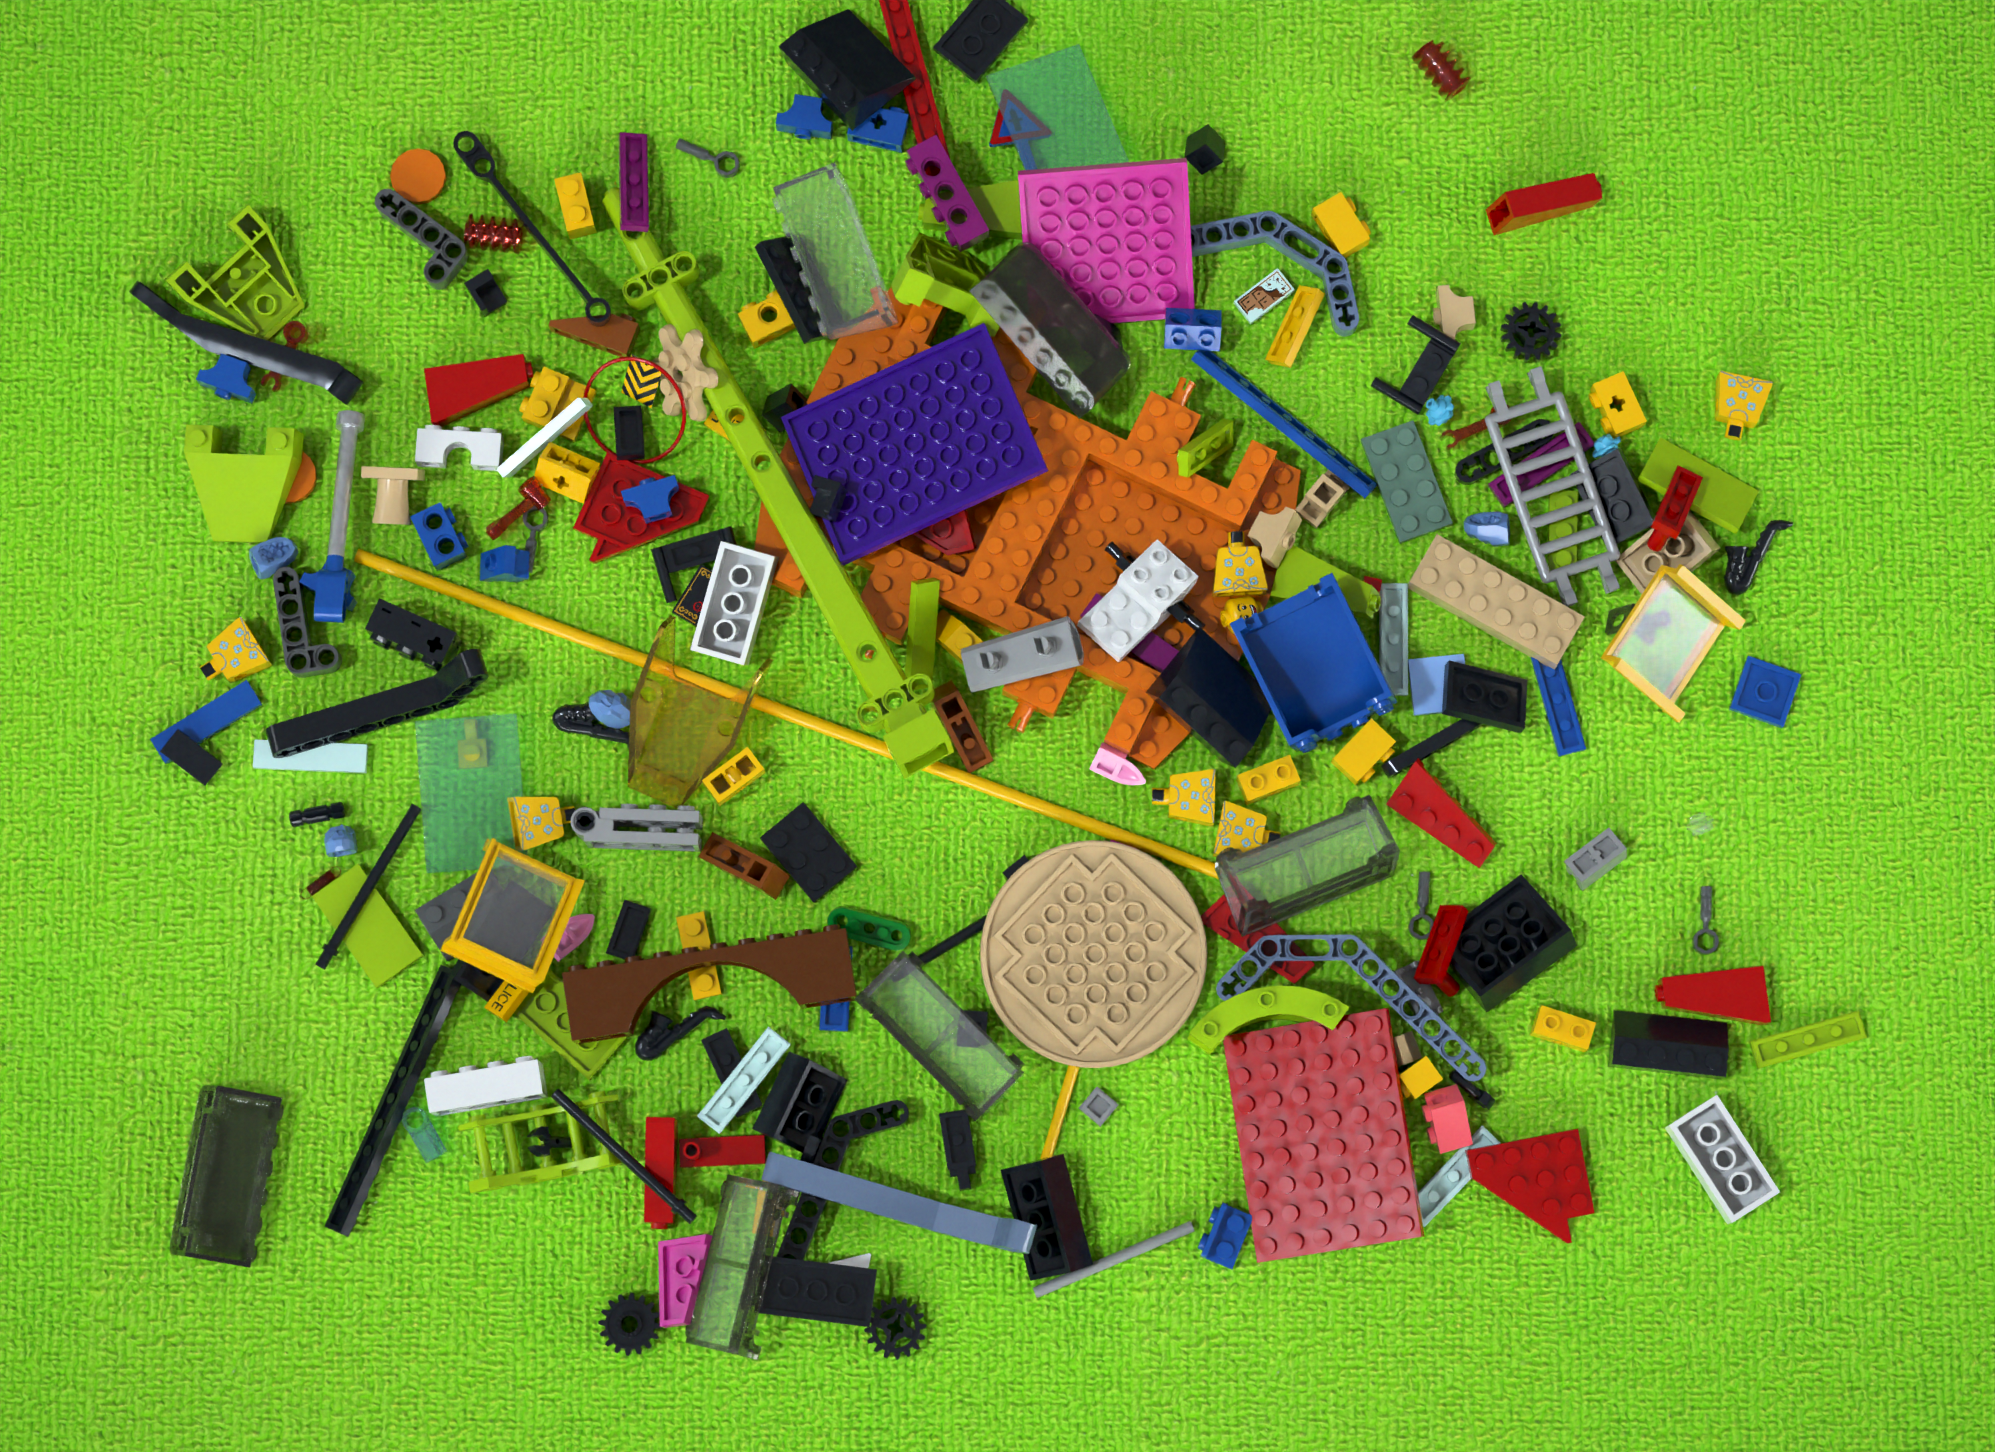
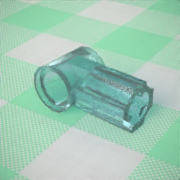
[402,1107,448,1164]

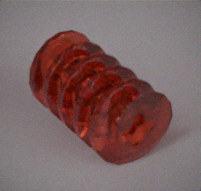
[1412,40,1471,102]
[464,213,524,254]

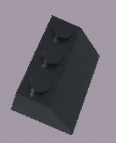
[753,1052,848,1153]

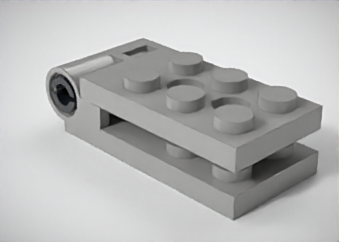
[571,804,703,852]

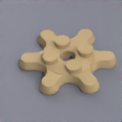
[651,324,718,422]

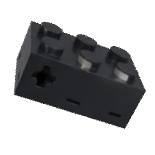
[365,598,462,672]

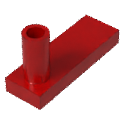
[1647,465,1703,552]
[1414,905,1469,997]
[679,1135,766,1168]

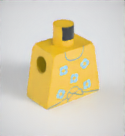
[1715,371,1773,440]
[1212,531,1268,597]
[200,616,273,683]
[1152,769,1216,826]
[507,797,576,851]
[1213,801,1281,858]

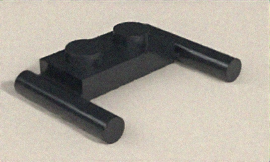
[1371,315,1461,415]
[651,526,737,603]

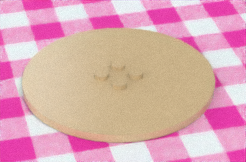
[980,840,1207,1068]

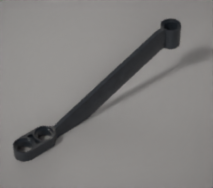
[453,131,611,327]
[129,280,364,405]

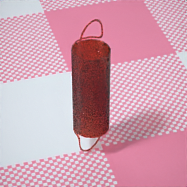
[301,866,341,899]

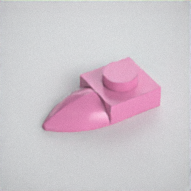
[1089,742,1146,785]
[541,914,595,962]

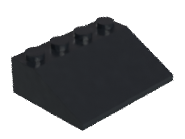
[778,9,916,131]
[1146,627,1271,768]
[1449,874,1577,1012]

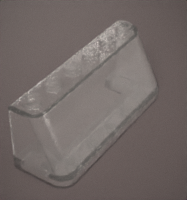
[772,162,899,340]

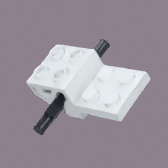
[1077,539,1206,663]

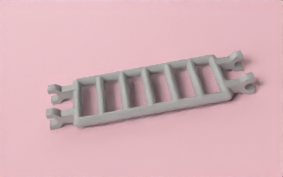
[1485,366,1620,607]

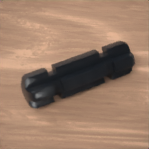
[289,802,345,827]

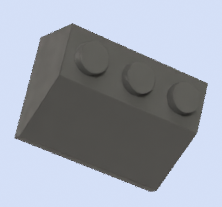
[415,870,504,961]

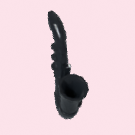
[1724,520,1793,595]
[552,702,639,758]
[635,1006,726,1061]

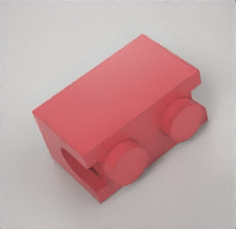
[1422,1084,1473,1154]

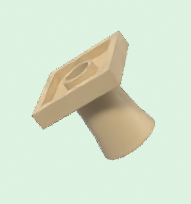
[361,466,425,525]

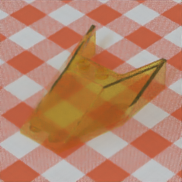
[628,615,773,809]

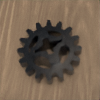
[1500,302,1561,363]
[864,1297,927,1360]

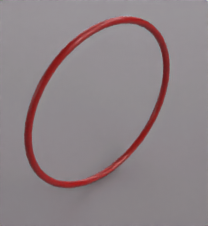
[583,357,686,464]

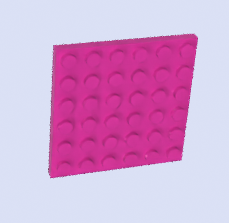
[1018,158,1195,329]

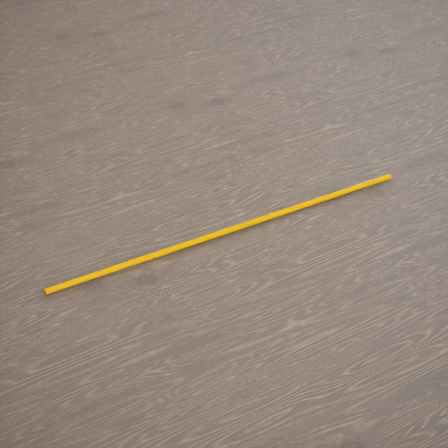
[354,549,1227,881]

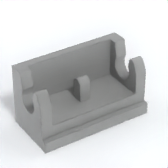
[1564,828,1627,891]
[1394,961,1443,1016]

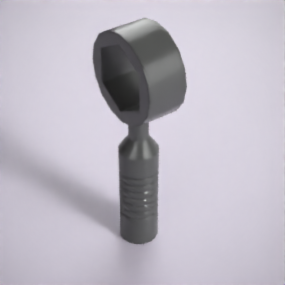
[676,138,740,178]
[523,505,548,573]
[1408,872,1434,940]
[1692,886,1719,955]

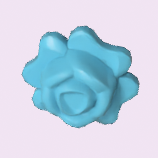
[1426,395,1454,426]
[1593,434,1621,458]

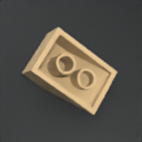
[1615,510,1721,601]

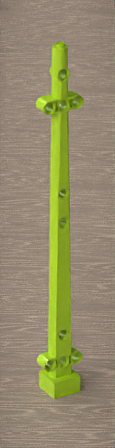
[602,187,954,779]

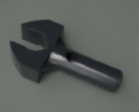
[1449,1070,1496,1110]
[527,1126,572,1157]

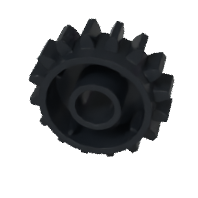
[598,1293,662,1356]

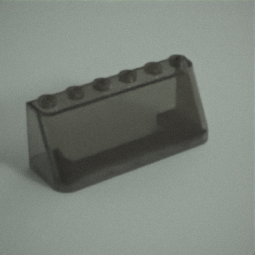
[970,242,1131,419]
[170,1085,284,1268]

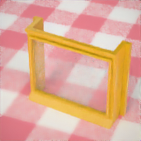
[1601,564,1746,723]
[440,838,585,993]

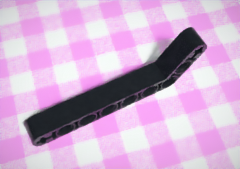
[265,649,489,758]
[777,1100,909,1260]

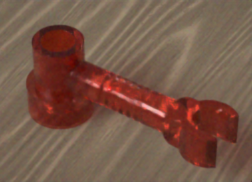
[261,321,308,392]
[1440,405,1511,450]
[486,476,551,540]

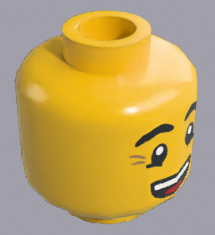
[1220,596,1263,634]

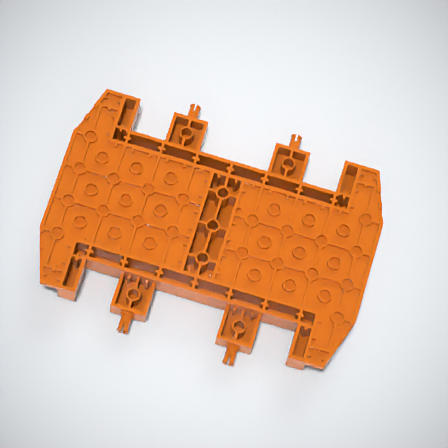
[754,287,1301,770]

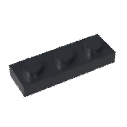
[701,1028,763,1118]

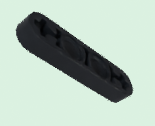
[1454,419,1553,485]
[1381,719,1483,779]

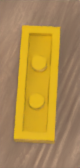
[1265,285,1325,368]
[676,911,722,1001]

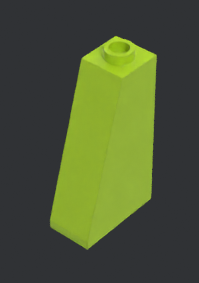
[918,180,1022,240]
[1270,545,1381,620]

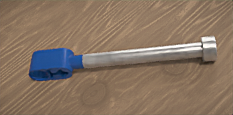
[314,410,365,623]

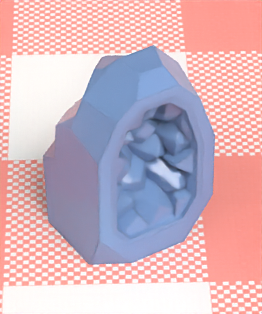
[1464,512,1510,547]
[249,537,298,579]
[589,690,637,729]
[324,824,358,857]

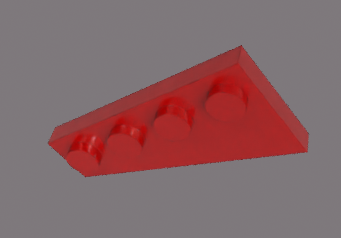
[1386,758,1497,868]
[1201,881,1316,984]

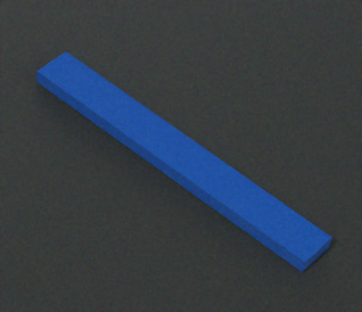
[1191,350,1377,498]

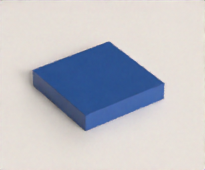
[1729,656,1801,728]

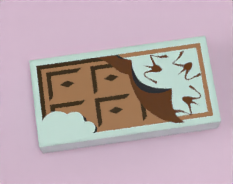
[1233,268,1295,325]

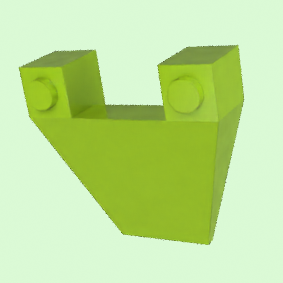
[164,205,305,341]
[891,233,1010,337]
[184,425,304,543]

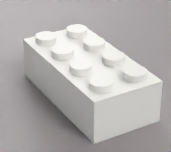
[690,541,779,665]
[424,1056,548,1117]
[1665,1095,1780,1224]

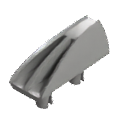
[961,616,1084,693]

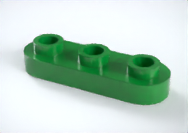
[827,906,911,951]

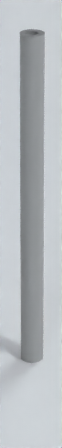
[1033,1221,1195,1298]

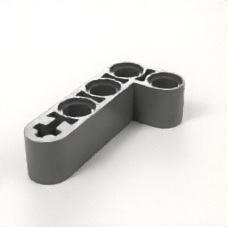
[375,189,468,290]
[273,567,342,678]

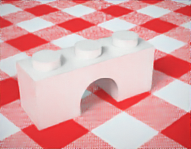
[415,425,504,471]

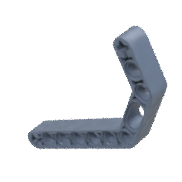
[1190,211,1359,337]
[1216,935,1487,1081]
[761,1152,1037,1254]

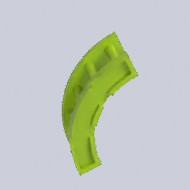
[1187,985,1349,1055]
[458,1091,628,1193]

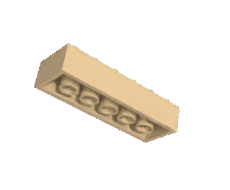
[1408,534,1585,670]

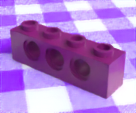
[905,135,990,252]

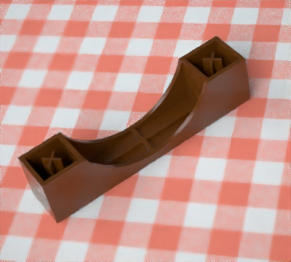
[562,924,858,1044]

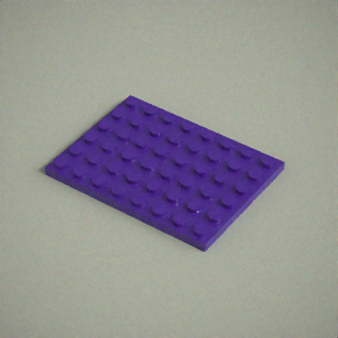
[781,323,1049,566]

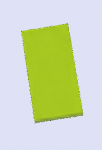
[1637,437,1759,534]
[312,864,424,989]
[514,969,627,1081]

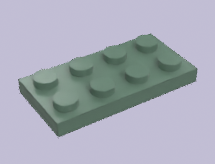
[1360,421,1453,544]

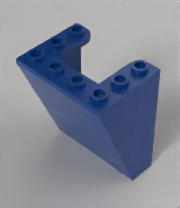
[1230,573,1397,754]

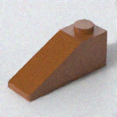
[548,313,640,357]
[931,680,993,773]
[698,832,790,900]

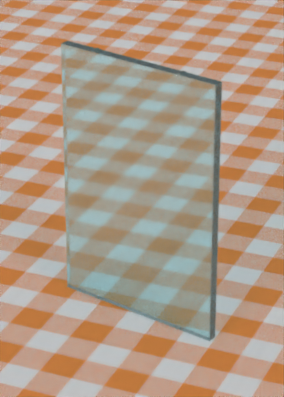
[986,44,1129,170]
[415,713,528,873]

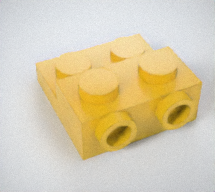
[519,366,597,442]

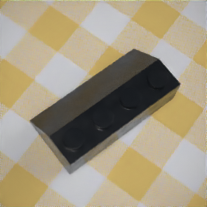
[1608,1010,1729,1079]
[1001,1154,1093,1281]

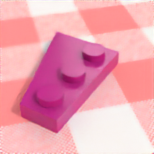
[658,1234,712,1328]

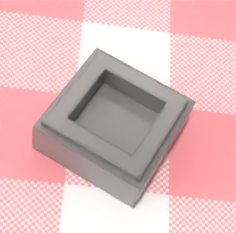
[1078,1087,1119,1127]

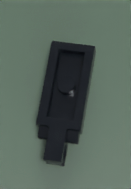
[939,1109,976,1191]

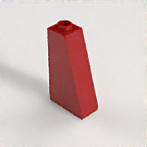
[1486,173,1603,235]
[424,354,534,427]
[1655,966,1771,1025]
[644,1117,678,1229]

